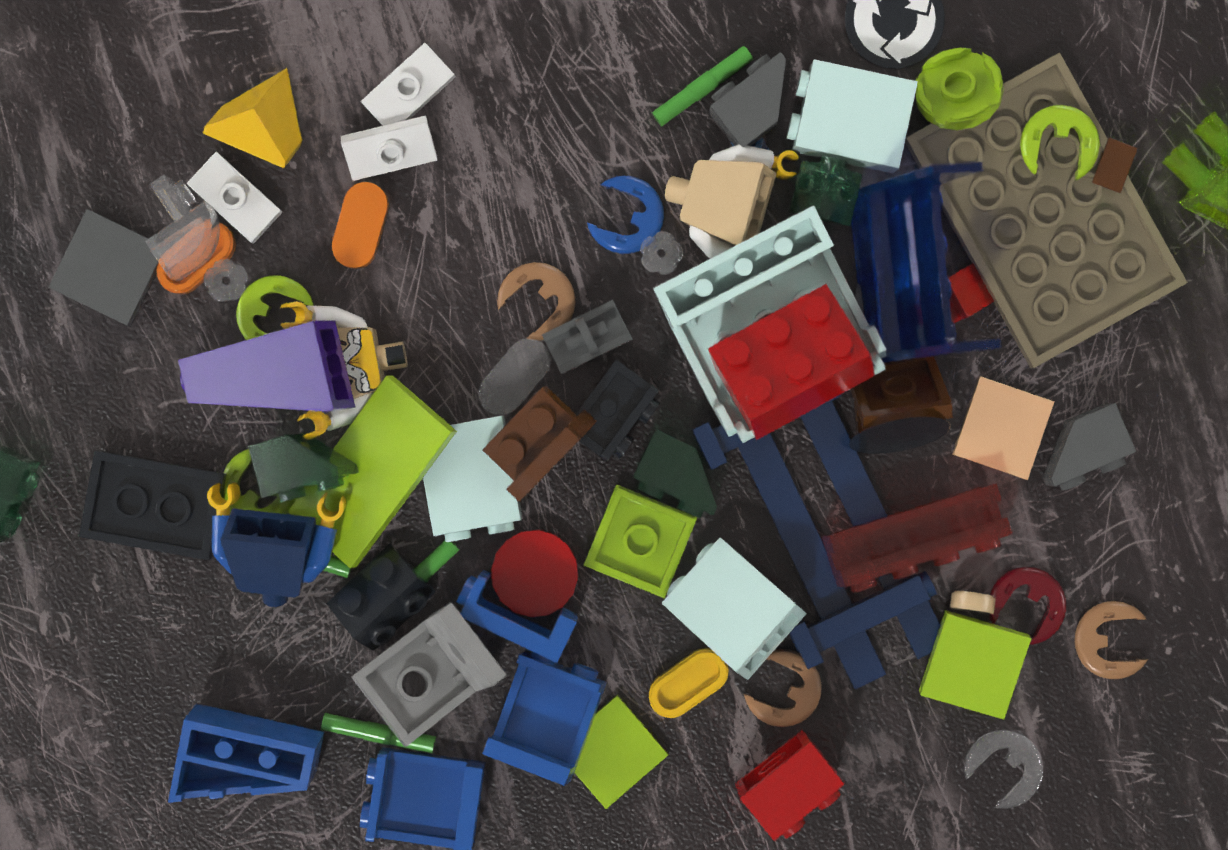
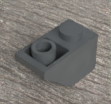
[709,52,786,147]
[1042,403,1136,491]

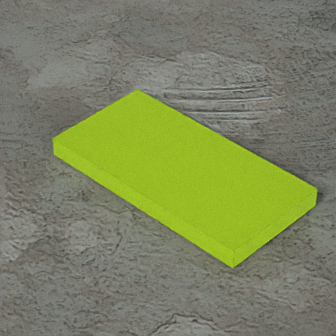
[288,375,457,569]

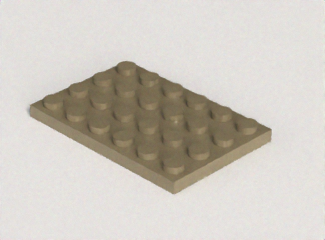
[905,53,1188,369]

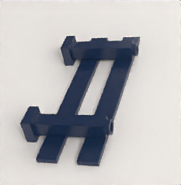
[691,394,940,689]

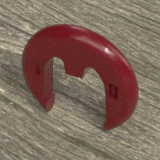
[989,567,1066,645]

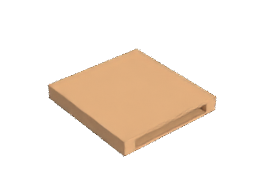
[952,376,1055,480]

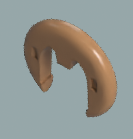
[497,262,575,341]
[1075,601,1148,679]
[744,649,822,727]

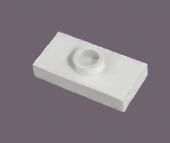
[361,43,456,126]
[341,115,438,181]
[187,152,283,244]

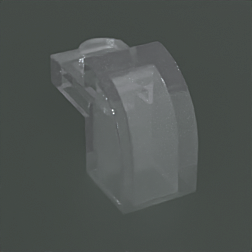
[145,175,220,282]

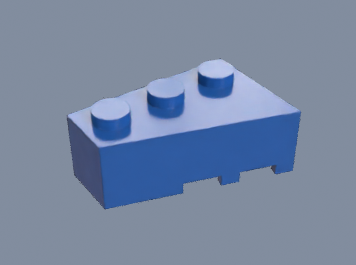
[168,703,324,803]

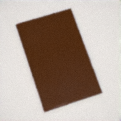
[1092,138,1138,193]

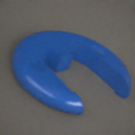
[587,176,664,254]

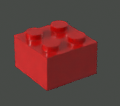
[735,729,845,841]

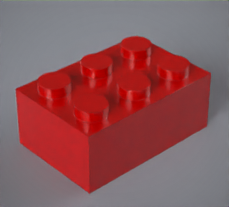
[707,284,875,440]

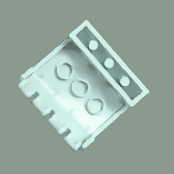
[653,206,887,443]

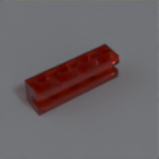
[822,483,1013,593]

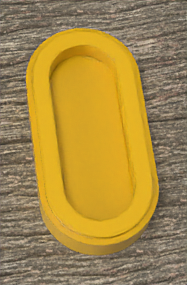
[649,648,728,718]

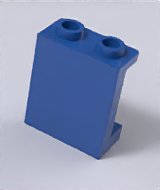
[457,570,578,663]
[483,652,607,786]
[360,747,486,850]

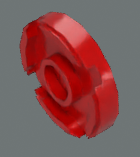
[491,529,578,617]

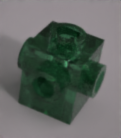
[789,156,863,226]

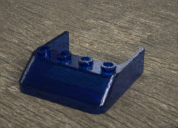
[850,162,1001,363]

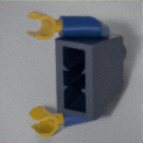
[207,482,346,607]

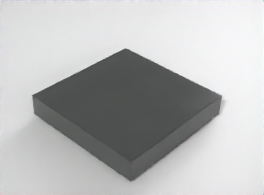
[48,209,169,327]

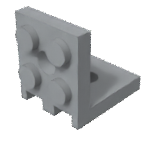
[351,602,506,747]

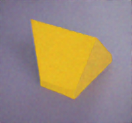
[203,68,302,168]

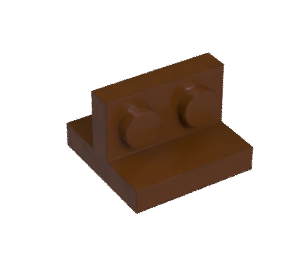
[850,353,953,435]
[483,385,597,502]

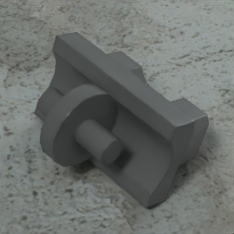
[542,300,633,375]

